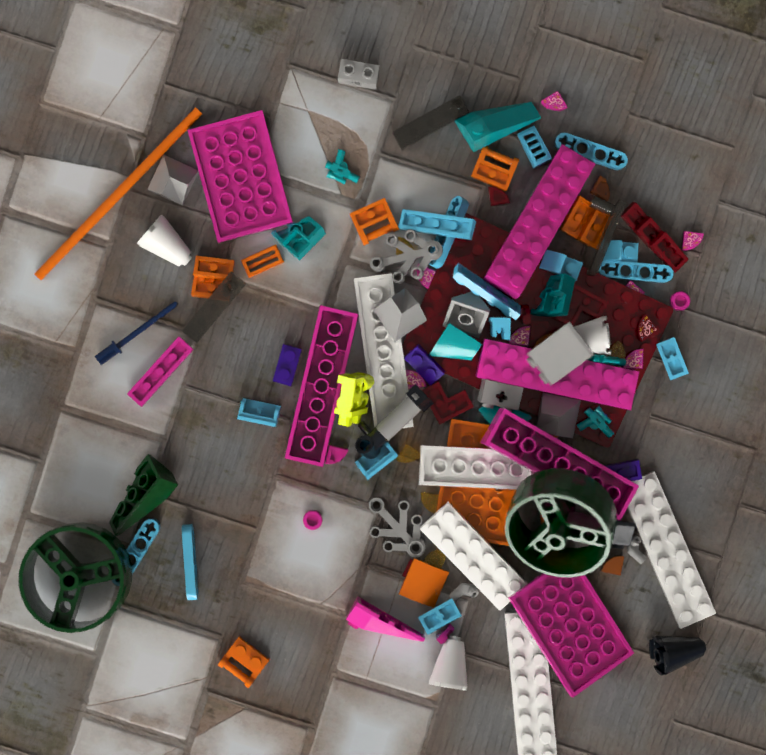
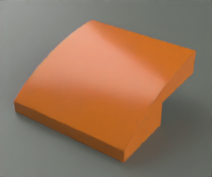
[559,196,614,249]
[191,256,235,301]
[399,558,449,608]

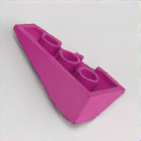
[346,597,425,642]

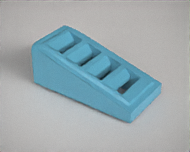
[517,126,552,169]

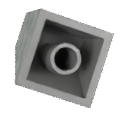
[526,322,594,386]

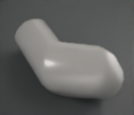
[627,535,647,564]
[449,583,479,602]

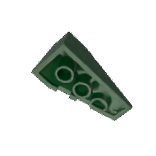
[109,454,178,536]

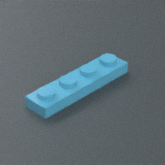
[398,209,476,240]
[453,263,521,320]

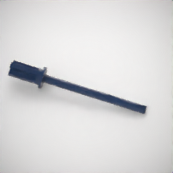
[95,302,178,365]

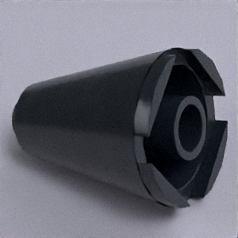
[649,636,706,676]

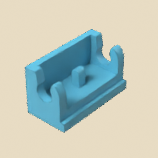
[488,317,511,340]
[656,336,689,380]
[237,398,281,427]
[355,442,398,480]
[418,598,462,635]

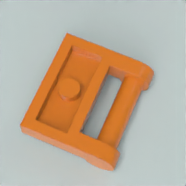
[471,146,520,191]
[350,198,399,246]
[218,636,270,688]

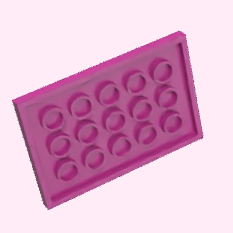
[188,110,293,243]
[508,573,634,698]

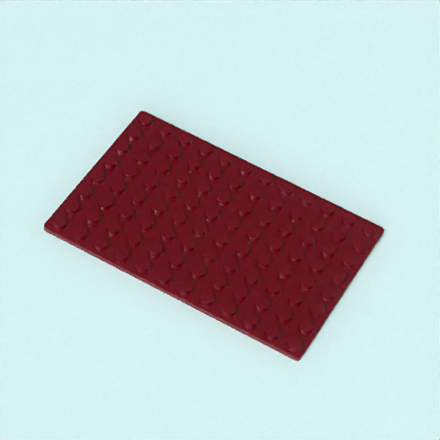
[402,213,673,448]

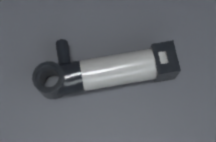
[355,384,434,459]

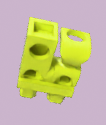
[334,372,374,427]

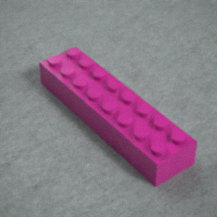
[483,144,595,300]
[285,305,359,467]
[476,339,639,410]
[481,408,639,521]

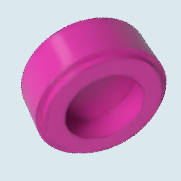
[669,291,690,311]
[303,510,323,530]

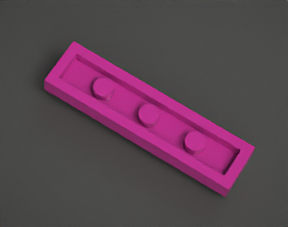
[127,336,194,407]

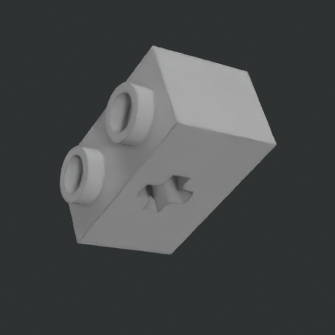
[338,59,380,90]
[477,379,523,412]

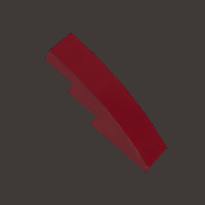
[619,202,689,273]

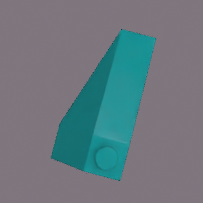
[455,102,541,152]

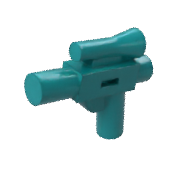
[325,150,360,184]
[588,354,626,366]
[576,405,614,438]

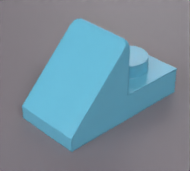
[598,240,639,262]
[539,250,583,281]

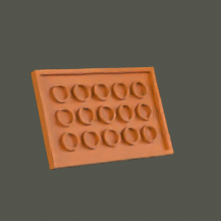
[436,419,517,546]

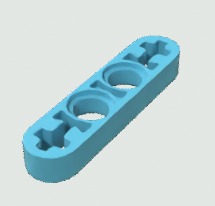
[554,133,628,170]
[429,196,469,269]
[597,260,673,283]
[112,518,161,586]
[182,524,198,600]

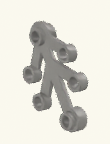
[370,229,443,284]
[369,497,425,557]

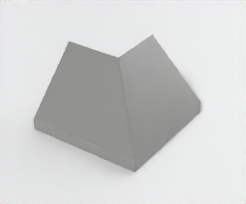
[147,154,199,206]
[373,288,427,342]
[442,292,490,338]
[535,392,581,438]

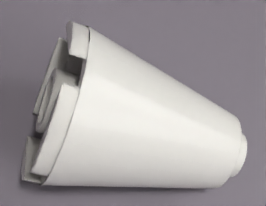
[137,214,192,266]
[574,316,612,355]
[429,636,467,691]

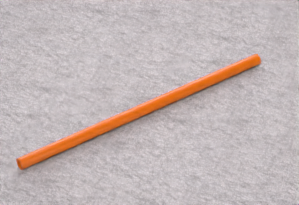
[34,107,202,280]

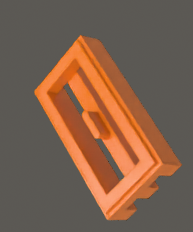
[241,244,284,278]

